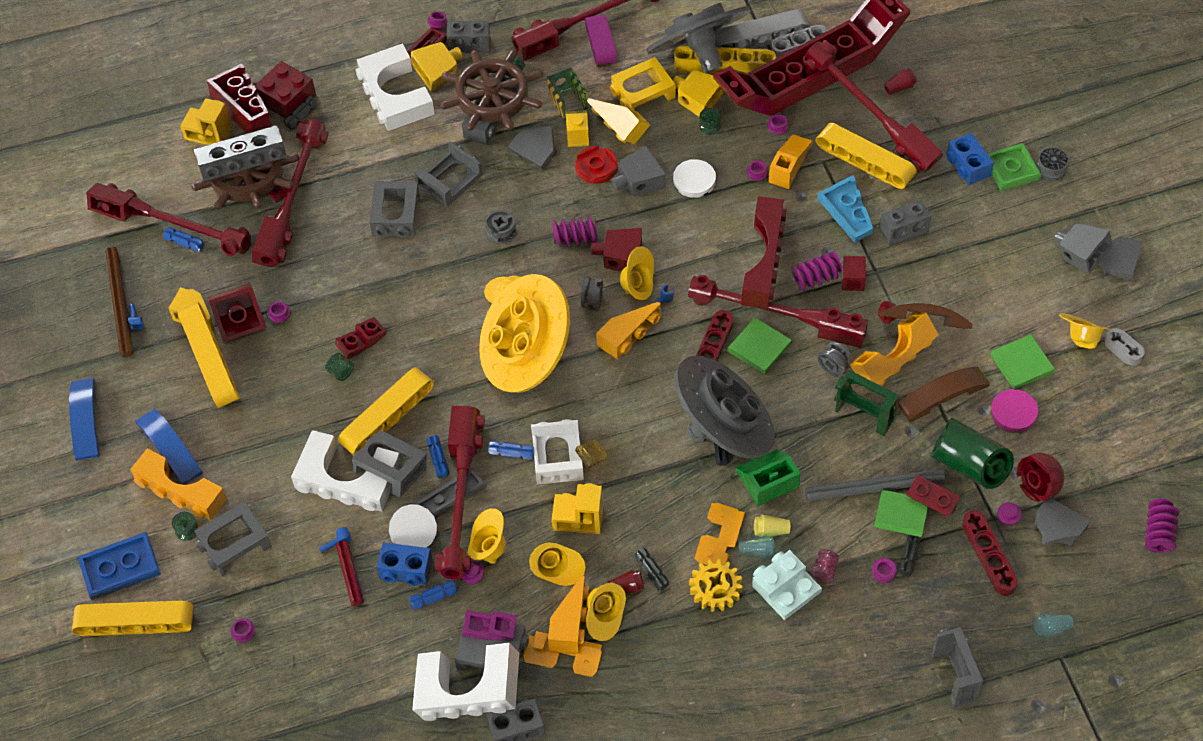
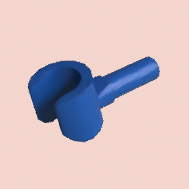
[654,284,674,304]
[128,304,143,330]
[319,527,351,553]

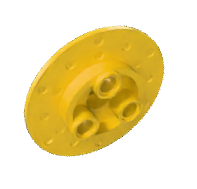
[479,274,570,393]

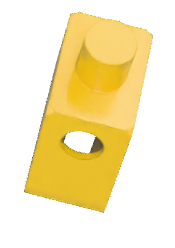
[410,42,463,92]
[673,70,724,119]

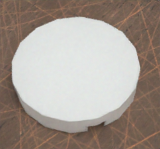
[673,159,716,198]
[389,504,437,548]

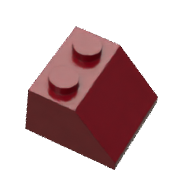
[208,283,266,343]

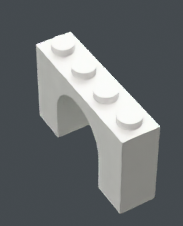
[355,44,435,131]
[291,430,402,512]
[412,643,519,721]

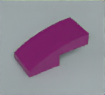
[461,610,517,640]

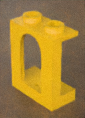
[610,57,676,110]

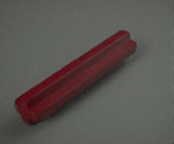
[336,540,364,607]

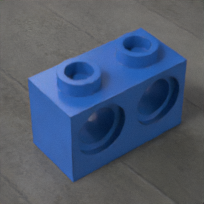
[946,133,994,185]
[377,542,433,586]

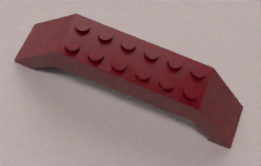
[713,0,911,116]

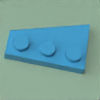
[817,175,873,243]

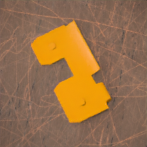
[694,503,745,565]
[523,631,602,677]

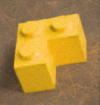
[180,98,233,145]
[552,483,603,534]

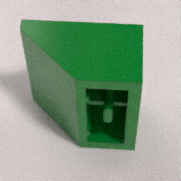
[735,449,801,507]

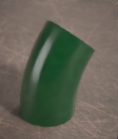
[931,418,1014,489]

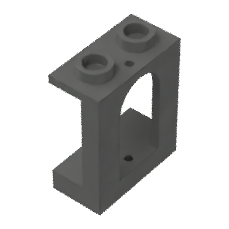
[414,141,482,207]
[370,181,420,237]
[352,430,427,498]
[195,501,272,576]
[932,627,983,708]

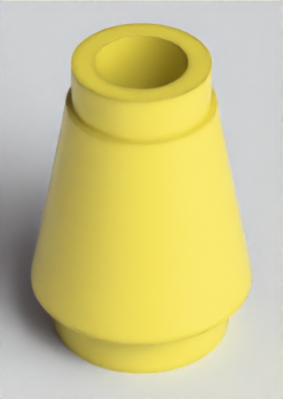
[754,514,790,538]

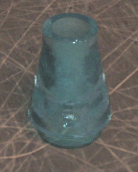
[739,534,775,558]
[1034,613,1073,638]

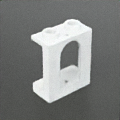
[531,419,584,485]

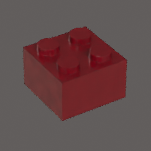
[255,61,316,119]

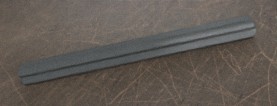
[805,469,945,501]

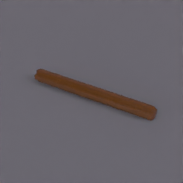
[105,247,133,357]

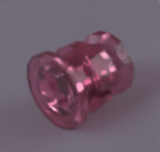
[811,549,839,582]

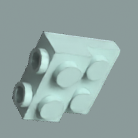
[752,550,822,620]

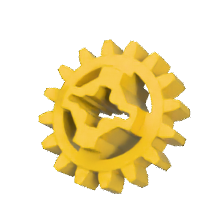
[689,559,742,612]

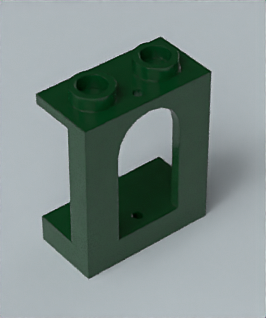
[834,370,899,436]

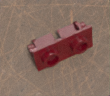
[906,475,960,517]

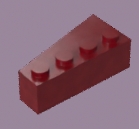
[207,63,271,134]

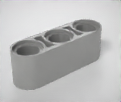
[771,25,828,58]

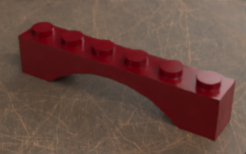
[741,196,787,309]

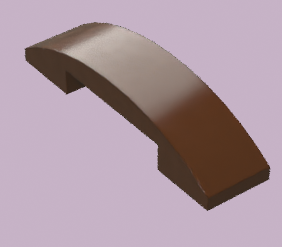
[878,303,972,329]
[898,366,990,422]

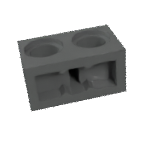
[447,20,490,53]
[880,200,931,245]
[486,699,545,741]

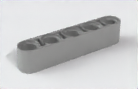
[714,9,811,49]

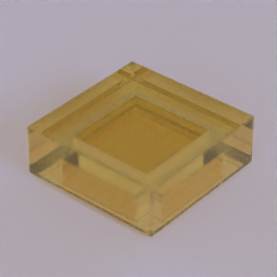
[575,438,608,468]

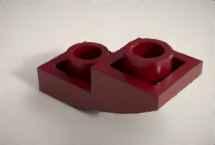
[335,317,387,359]

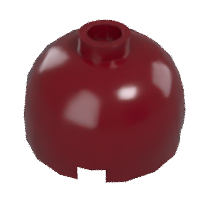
[1017,453,1065,502]

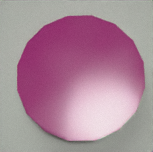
[991,389,1038,433]

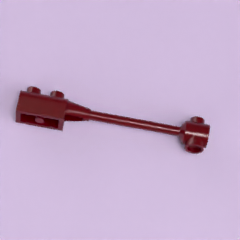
[511,0,660,61]
[805,40,943,173]
[252,119,329,267]
[86,183,251,256]
[688,275,869,348]
[435,406,485,579]

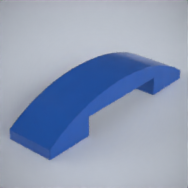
[69,378,99,461]
[135,409,203,485]

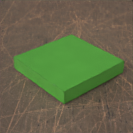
[987,143,1041,191]
[728,318,792,375]
[990,335,1055,389]
[874,490,928,537]

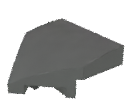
[508,126,557,169]
[1099,236,1142,281]
[1034,498,1090,546]

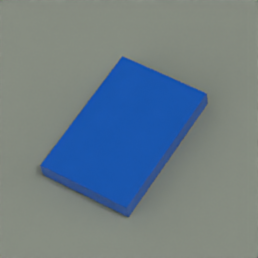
[77,532,161,600]

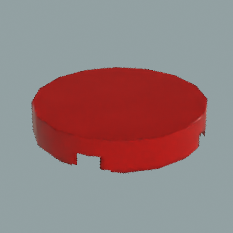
[575,146,618,184]

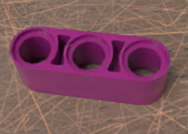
[585,14,617,66]

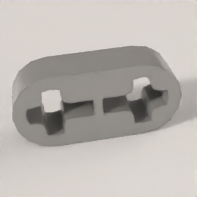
[1104,328,1145,366]

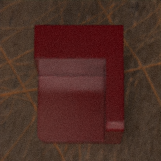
[842,256,866,291]

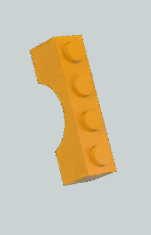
[850,312,939,387]
[130,448,227,521]

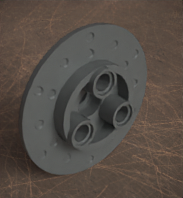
[646,3,751,73]
[674,356,774,459]

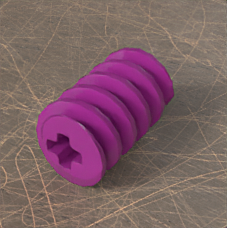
[552,217,598,247]
[792,251,842,292]
[1144,499,1180,553]

